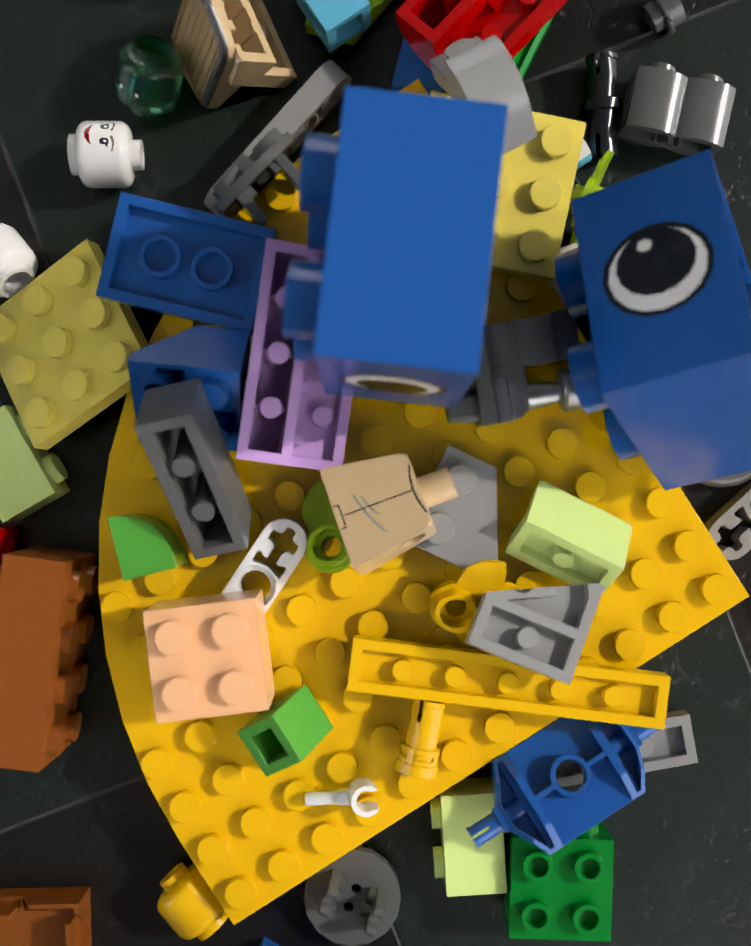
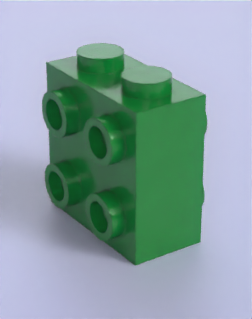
[502,822,614,942]

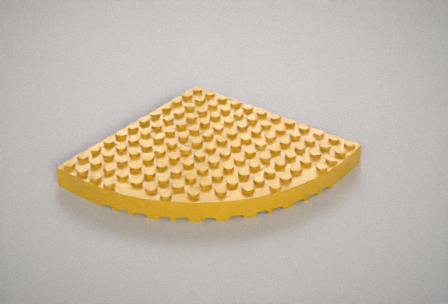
[98,79,749,925]

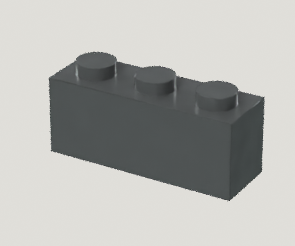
[134,378,252,560]

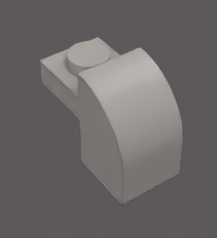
[429,35,537,154]

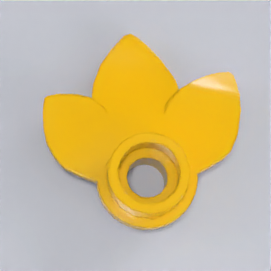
[429,560,524,650]

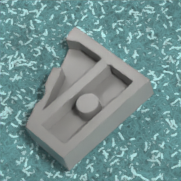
[464,583,605,685]

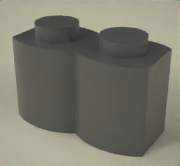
[617,62,736,156]

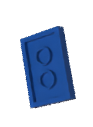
[96,192,278,336]

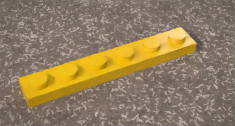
[347,634,671,730]

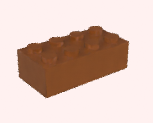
[0,545,99,773]

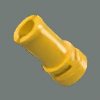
[395,699,446,779]

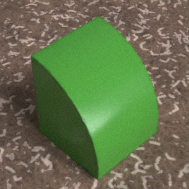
[108,513,187,581]
[237,684,333,777]

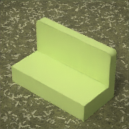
[505,481,632,594]

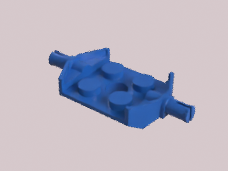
[466,717,659,855]

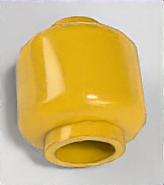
[157,862,228,941]

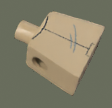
[319,453,458,575]

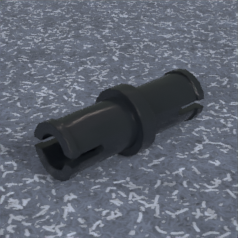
[582,51,622,161]

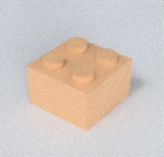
[142,589,275,724]

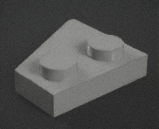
[416,445,498,569]

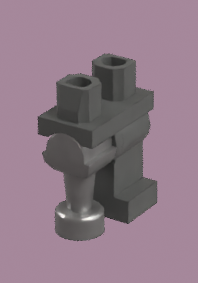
[445,308,583,428]

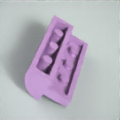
[235,238,352,470]

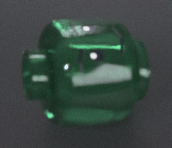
[114,35,184,119]

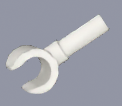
[305,777,379,817]

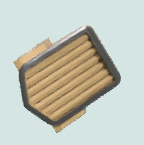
[171,0,297,109]

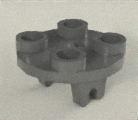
[213,127,300,226]
[303,846,401,946]

